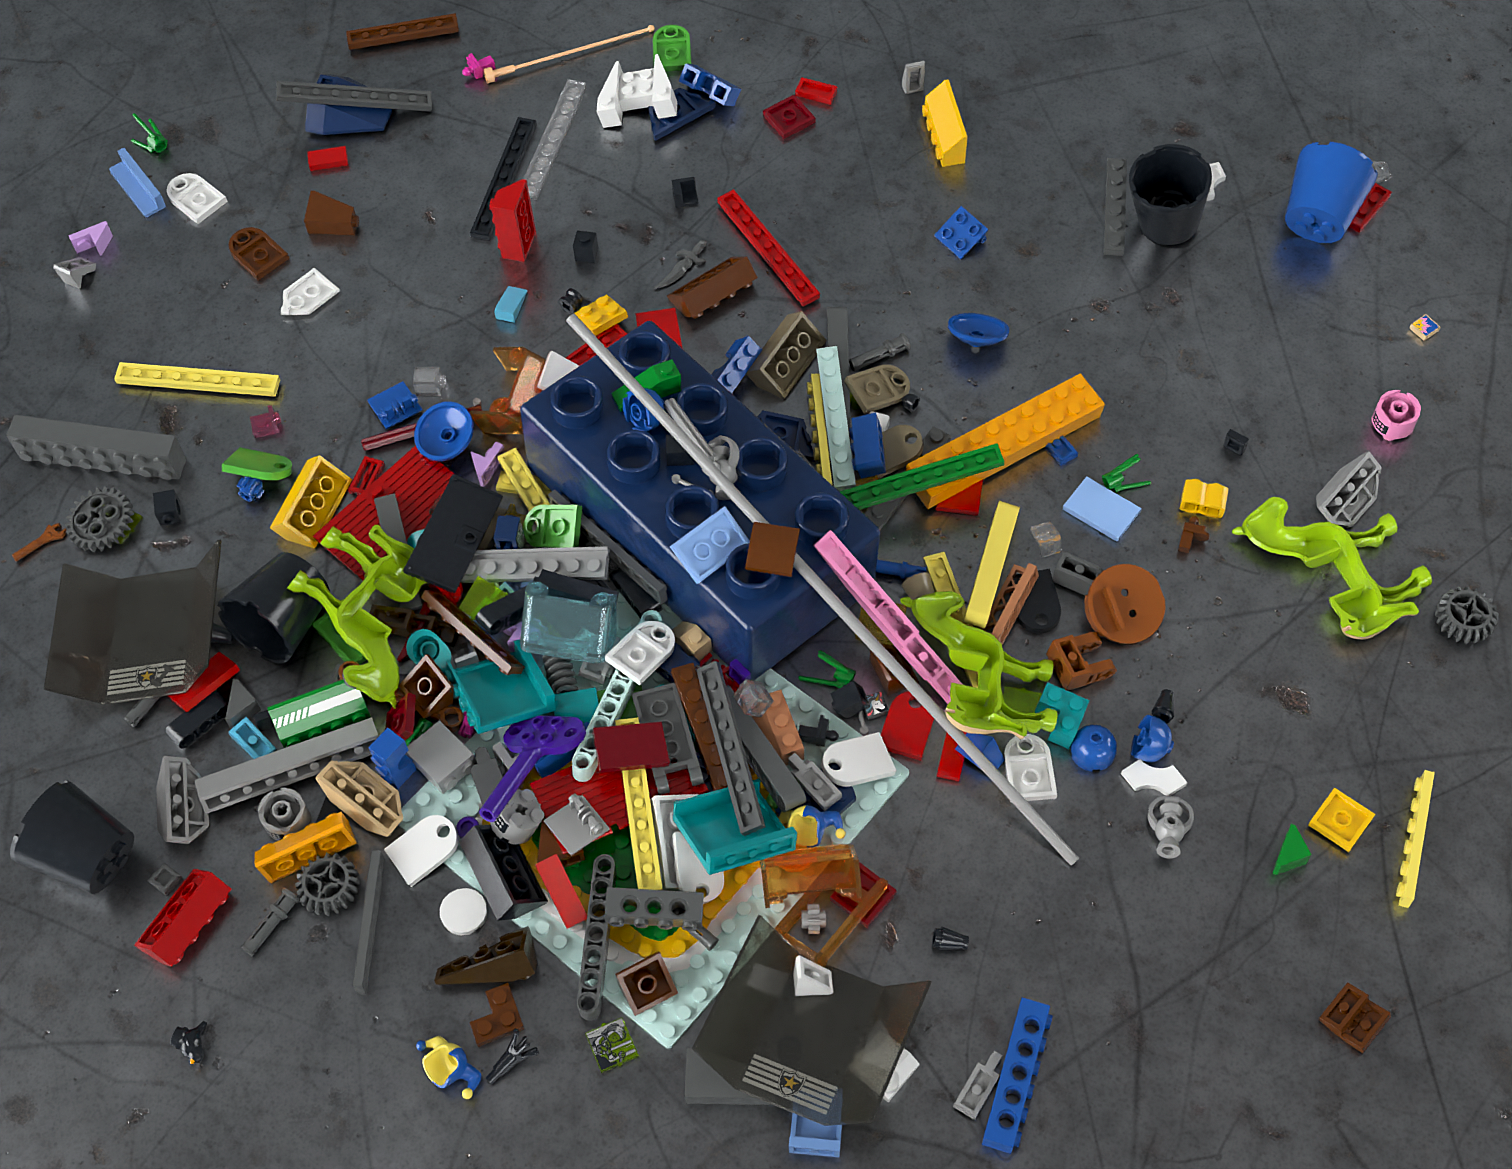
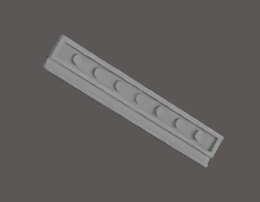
[461,546,610,583]

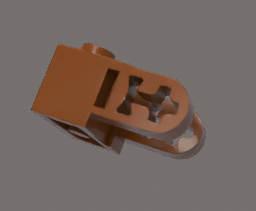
[1046,632,1117,691]

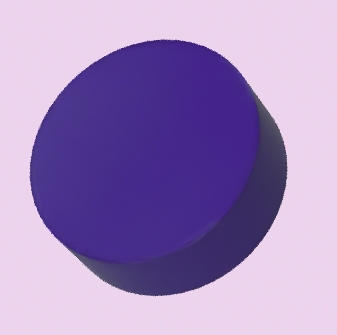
[456,817,479,839]

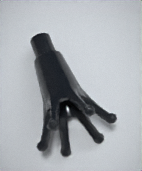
[486,1028,539,1085]

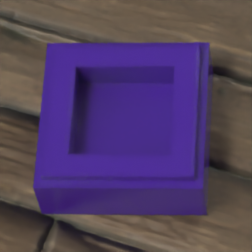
[729,659,751,689]

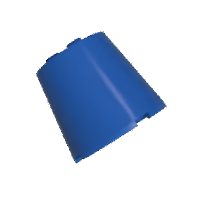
[1285,142,1378,243]

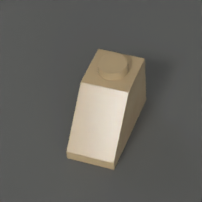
[672,621,712,662]

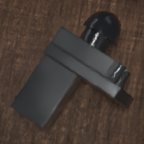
[798,715,839,747]

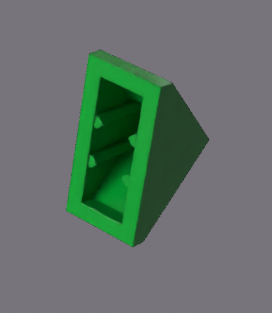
[1273,824,1312,875]

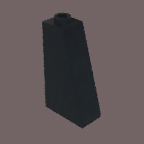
[531,569,619,637]

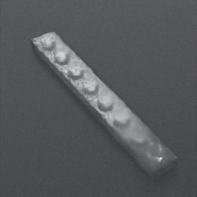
[523,79,586,201]

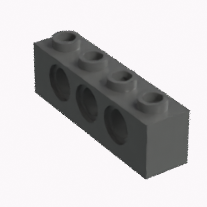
[605,887,704,931]

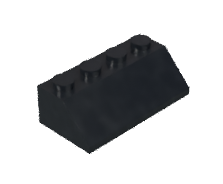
[459,825,548,921]

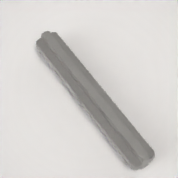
[664,398,715,461]

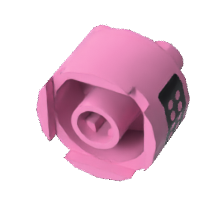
[1372,390,1421,441]

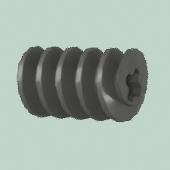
[542,647,579,694]

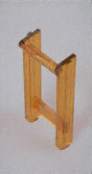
[772,852,888,967]

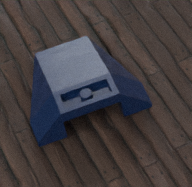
[305,74,393,135]

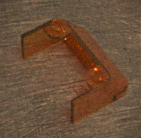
[470,347,547,434]
[760,844,862,908]

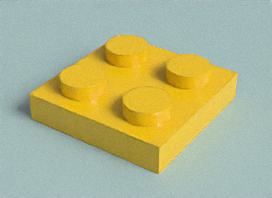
[574,294,628,336]
[1308,788,1375,852]

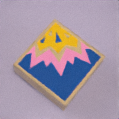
[1409,314,1440,341]

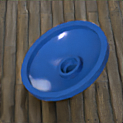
[948,313,1010,347]
[414,402,474,461]

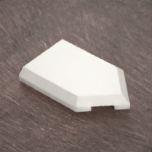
[281,268,340,315]

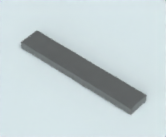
[374,493,423,611]
[353,850,385,994]

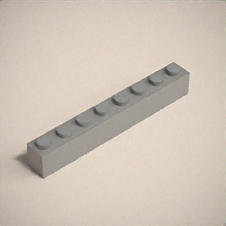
[194,717,379,814]

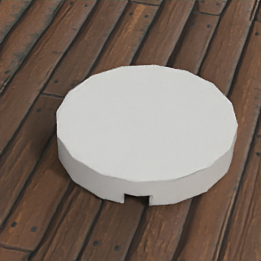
[440,888,488,936]

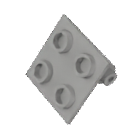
[544,794,610,856]

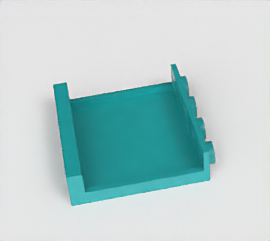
[444,639,556,734]
[673,779,797,875]

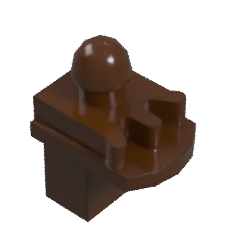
[1178,516,1210,553]

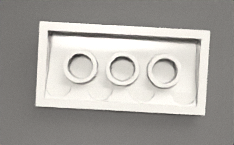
[650,794,704,891]

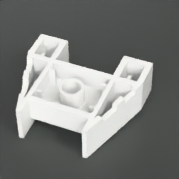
[597,54,677,128]

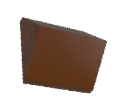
[869,644,919,697]
[399,654,454,719]
[615,951,678,1016]

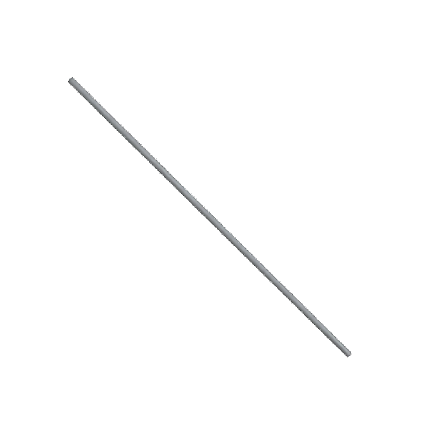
[566,313,1079,866]

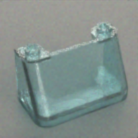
[520,581,617,663]

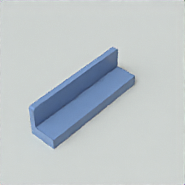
[109,148,166,217]

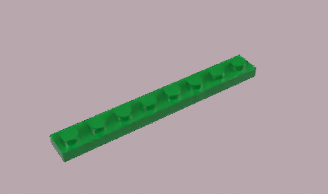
[840,443,1004,510]

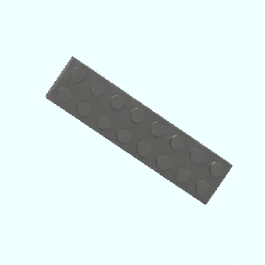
[6,415,186,480]

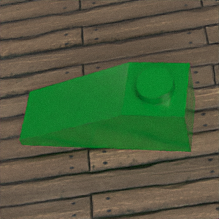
[612,359,681,412]

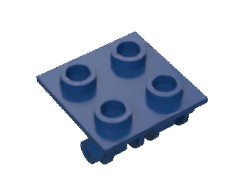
[934,206,988,259]
[367,381,423,429]

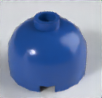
[623,388,665,432]
[1131,715,1174,762]
[1070,724,1117,771]

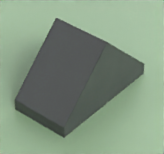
[449,641,479,668]
[225,679,261,729]

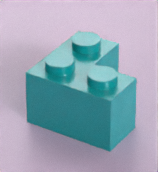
[1034,682,1090,749]

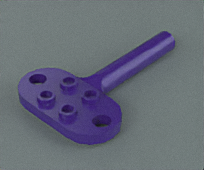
[479,716,586,822]

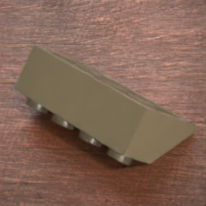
[746,311,827,399]

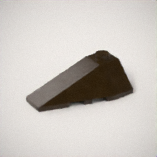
[434,926,537,985]

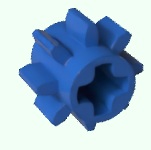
[236,476,265,502]

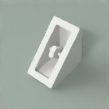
[793,955,833,996]

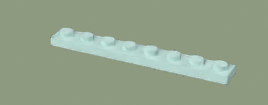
[816,346,856,491]

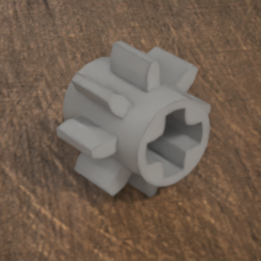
[801,904,826,934]

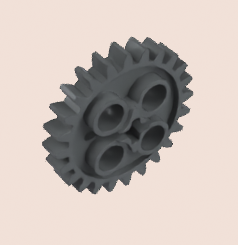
[65,486,134,552]

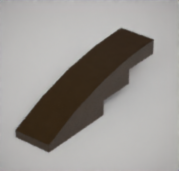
[369,604,459,647]

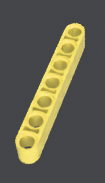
[963,501,1020,629]

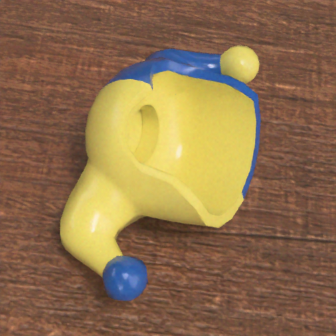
[778,805,846,847]
[416,1036,482,1099]

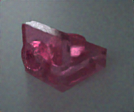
[250,405,281,438]

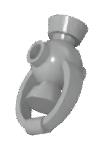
[701,435,739,500]
[1148,795,1194,858]

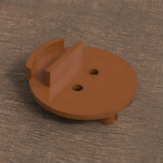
[1084,564,1166,644]

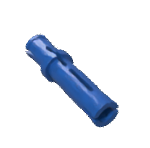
[876,560,927,579]

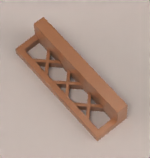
[980,563,1039,645]

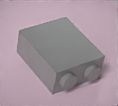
[406,721,478,794]

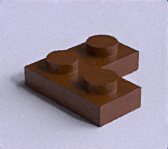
[470,983,524,1047]

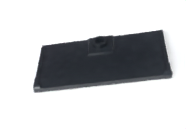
[403,474,503,593]

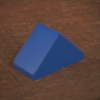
[955,733,1004,769]

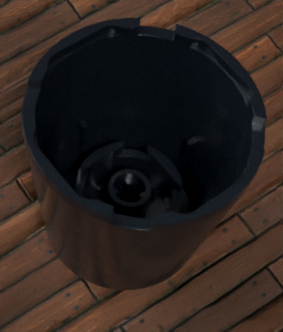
[1129,144,1212,245]
[217,552,330,663]
[10,780,134,894]

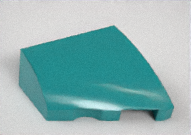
[554,687,599,724]

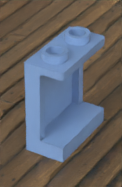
[789,1084,844,1157]

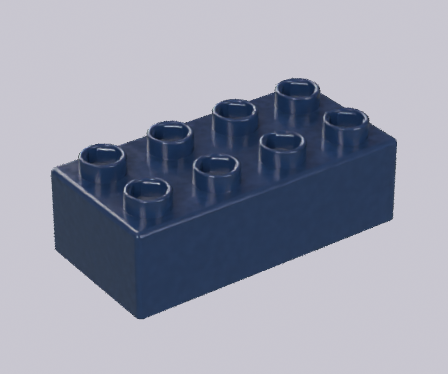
[520,321,881,683]

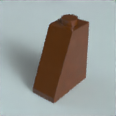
[304,191,359,235]
[537,816,586,868]

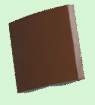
[745,522,800,577]
[1319,982,1391,1053]

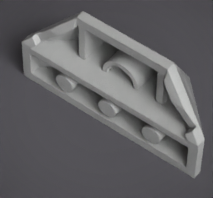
[1316,451,1382,527]
[156,756,209,844]

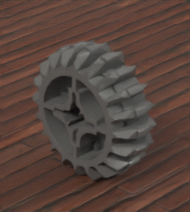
[1435,586,1499,645]
[295,852,360,916]

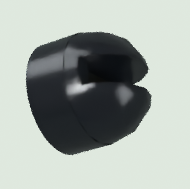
[902,393,920,412]

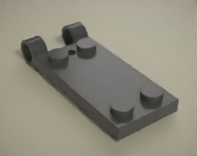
[631,682,704,795]

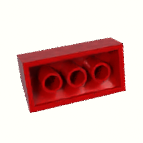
[490,179,536,262]
[134,869,231,967]

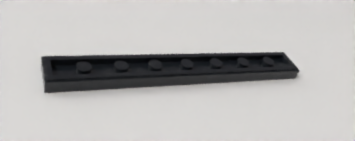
[470,117,537,241]

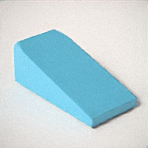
[494,286,528,323]
[229,717,277,759]

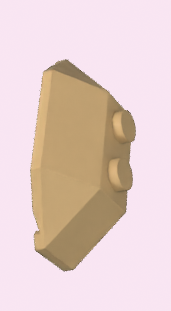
[315,760,403,837]

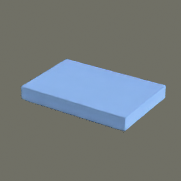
[1063,476,1141,542]
[670,506,750,584]

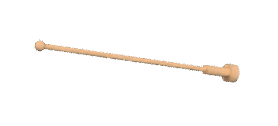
[483,25,655,84]

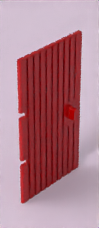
[313,445,454,581]
[530,760,709,854]

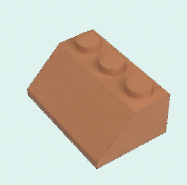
[746,689,804,765]

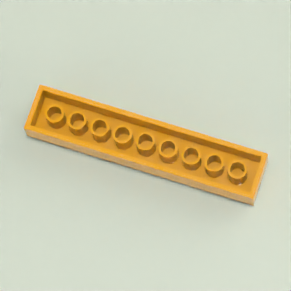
[906,373,1105,509]

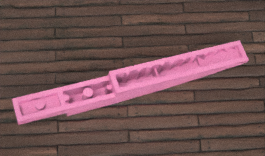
[813,530,963,704]

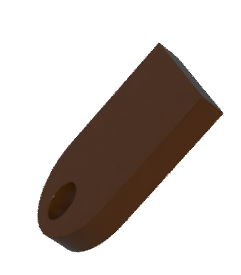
[229,227,290,280]

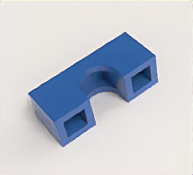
[679,63,741,106]
[711,336,762,393]
[368,728,417,789]

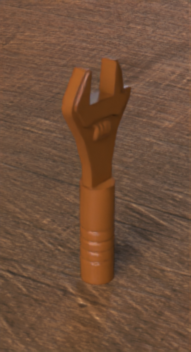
[12,523,67,562]

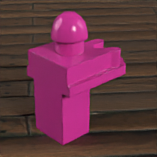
[462,53,496,79]

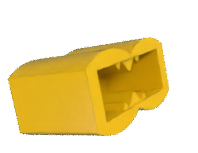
[1179,479,1229,518]

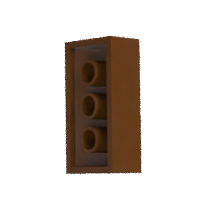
[667,256,758,319]

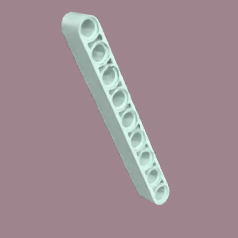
[572,610,662,782]

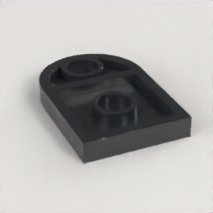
[1007,569,1061,633]

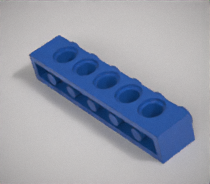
[982,997,1053,1154]

